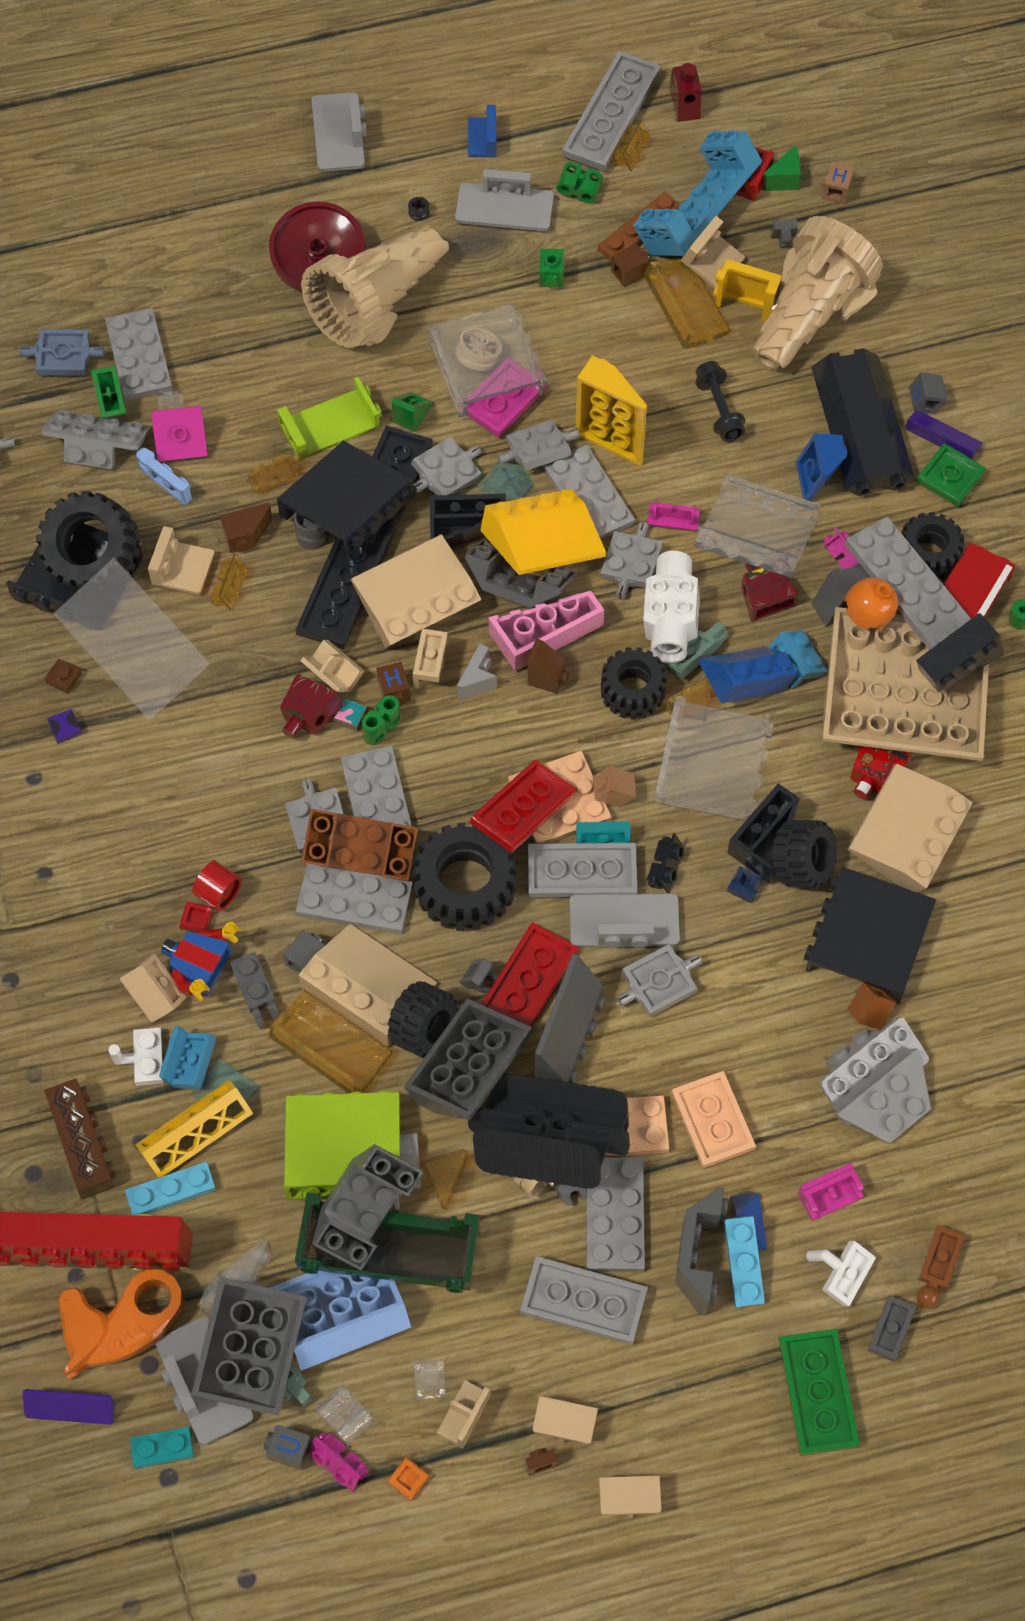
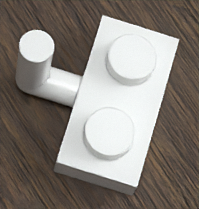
[108,1027,164,1086]
[806,1241,876,1306]

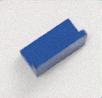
[468,105,496,158]

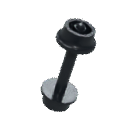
[695,361,745,442]

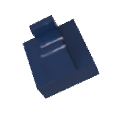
[727,866,764,903]

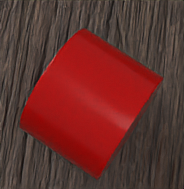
[192,860,242,911]

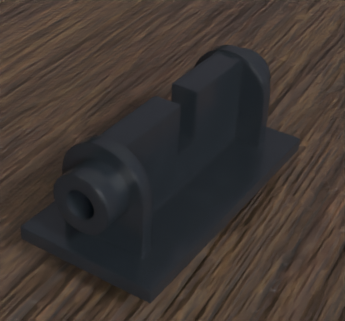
[647,833,684,893]

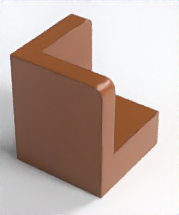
[848,982,897,1030]

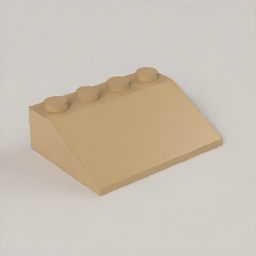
[351,534,481,649]
[847,764,972,893]
[298,924,438,1047]

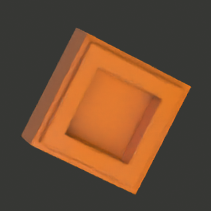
[387,1457,430,1501]

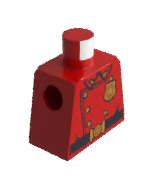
[850,746,911,799]

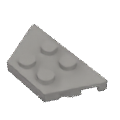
[834,1048,931,1143]

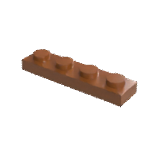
[598,191,680,262]

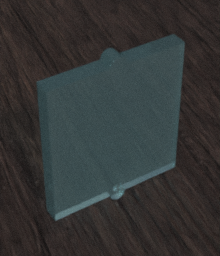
[191,1059,258,1117]

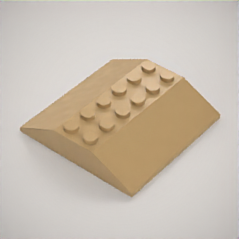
[822,607,989,761]

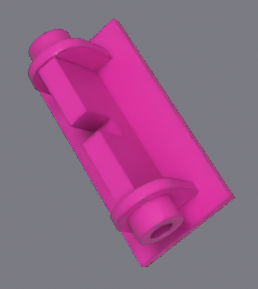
[647,500,700,531]
[823,527,860,569]
[308,1431,369,1492]

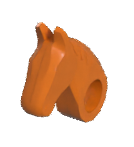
[58,1269,184,1380]

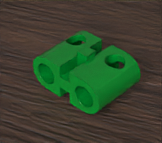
[556,162,603,204]
[362,695,400,745]

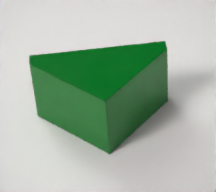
[762,146,801,191]
[91,365,126,419]
[392,392,433,432]

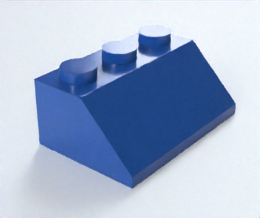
[699,647,798,704]

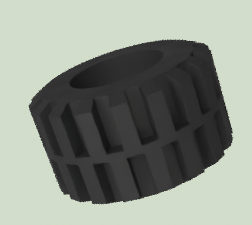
[901,512,965,581]
[601,647,667,719]
[772,820,837,888]
[388,981,459,1058]

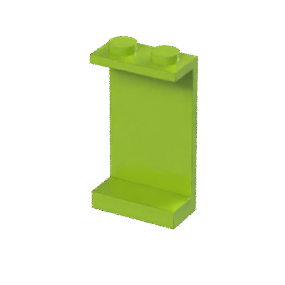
[277,377,382,461]

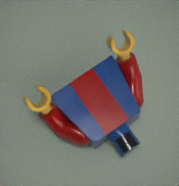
[161,922,242,1001]

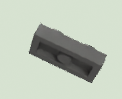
[867,1295,916,1362]

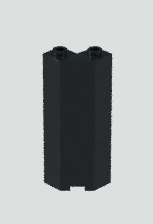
[811,348,915,496]

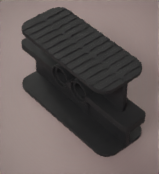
[468,1073,630,1189]

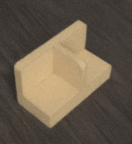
[413,629,448,688]
[301,640,365,692]
[120,953,187,1022]
[437,1380,491,1449]
[533,1396,598,1444]
[598,1476,661,1518]

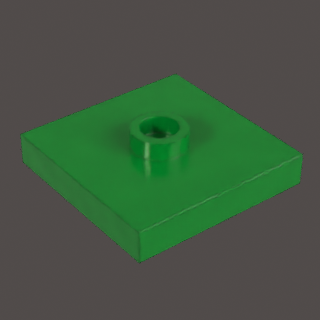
[916,443,986,507]

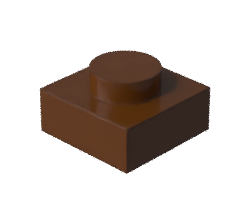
[44,658,82,694]
[525,1448,558,1476]

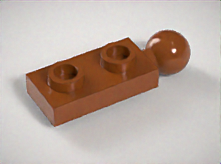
[916,1225,965,1309]

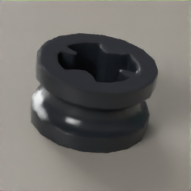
[408,197,430,221]

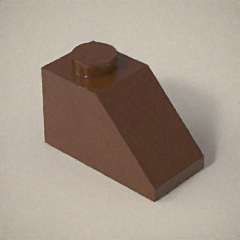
[220,502,272,553]
[528,638,569,694]

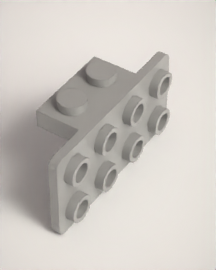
[311,92,367,172]
[455,169,554,231]
[41,410,150,469]
[570,894,680,948]
[819,1017,929,1125]
[156,1316,254,1445]

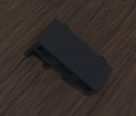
[429,493,506,548]
[916,613,1004,692]
[727,783,800,884]

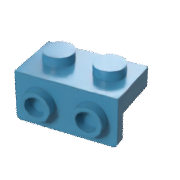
[768,630,827,688]
[159,1026,217,1090]

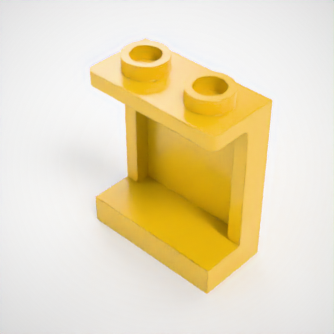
[713,259,782,322]

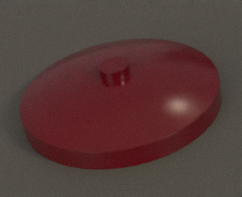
[269,202,366,292]

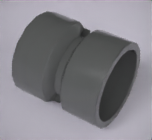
[293,513,329,550]

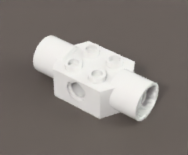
[643,551,700,664]

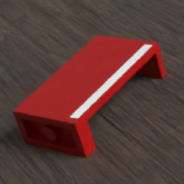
[944,542,1015,619]

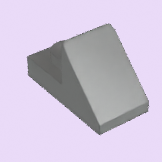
[457,644,497,699]

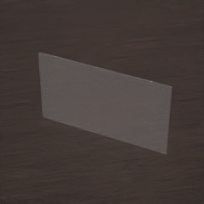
[54,558,211,721]

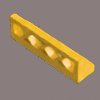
[136,1080,253,1178]

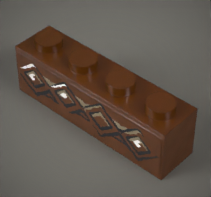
[44,1078,117,1200]

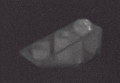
[198,1238,273,1316]

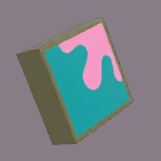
[333,697,368,732]

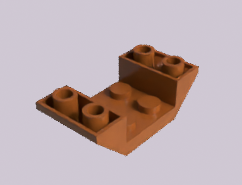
[301,809,418,881]

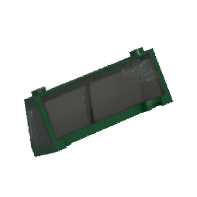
[295,1192,480,1293]

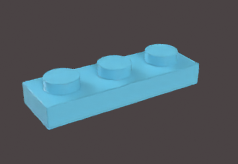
[125,1162,216,1215]
[724,1215,765,1307]

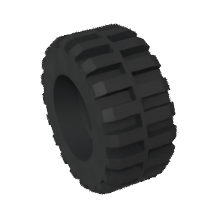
[36,491,141,594]
[413,823,516,931]

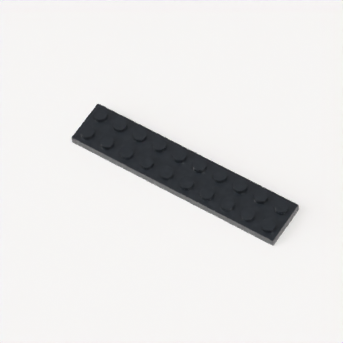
[295,425,433,649]

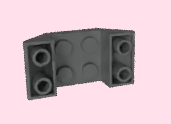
[465,538,577,608]
[312,1144,424,1271]
[675,1187,728,1316]

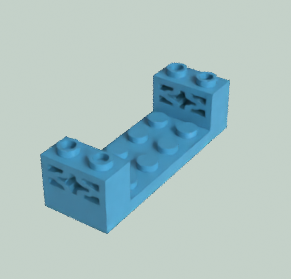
[633,130,762,256]

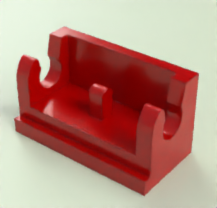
[735,147,774,201]

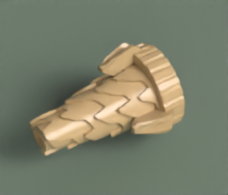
[751,216,883,370]
[301,225,449,348]

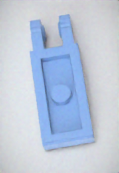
[136,448,192,505]

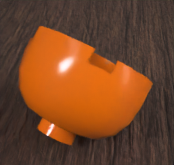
[844,577,898,631]

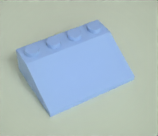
[270,1246,411,1371]

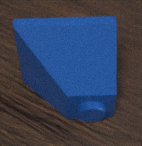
[796,433,847,504]

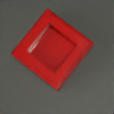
[179,901,214,932]

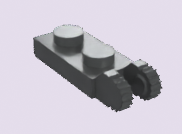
[230,952,281,1029]

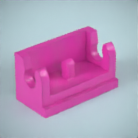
[798,1163,864,1221]

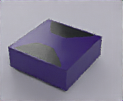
[47,709,82,744]

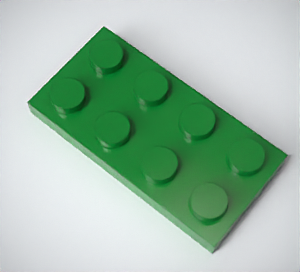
[778,1329,860,1456]

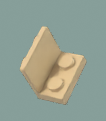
[681,216,745,288]
[148,526,215,595]

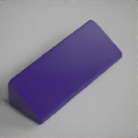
[905,411,983,460]
[23,1389,116,1425]

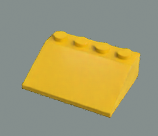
[575,355,647,466]
[480,489,606,575]

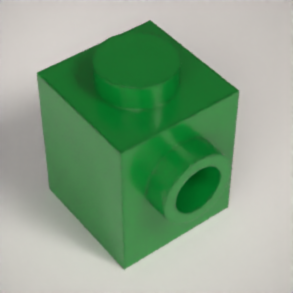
[539,248,564,288]

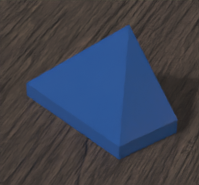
[730,1193,767,1251]

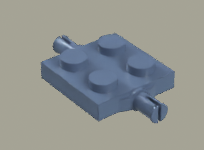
[20,329,105,376]

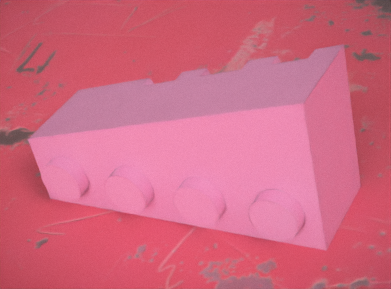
[488,591,604,671]

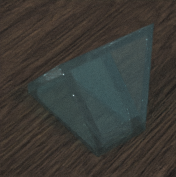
[478,462,534,501]

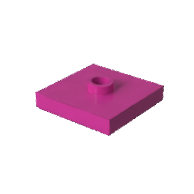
[151,406,208,461]

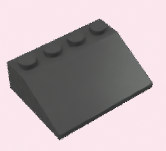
[535,954,606,1084]
[404,999,534,1120]
[191,1276,307,1415]

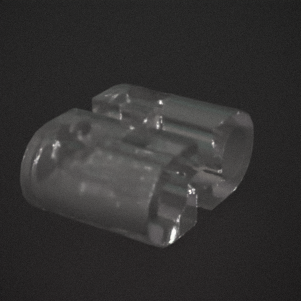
[314,1384,374,1446]

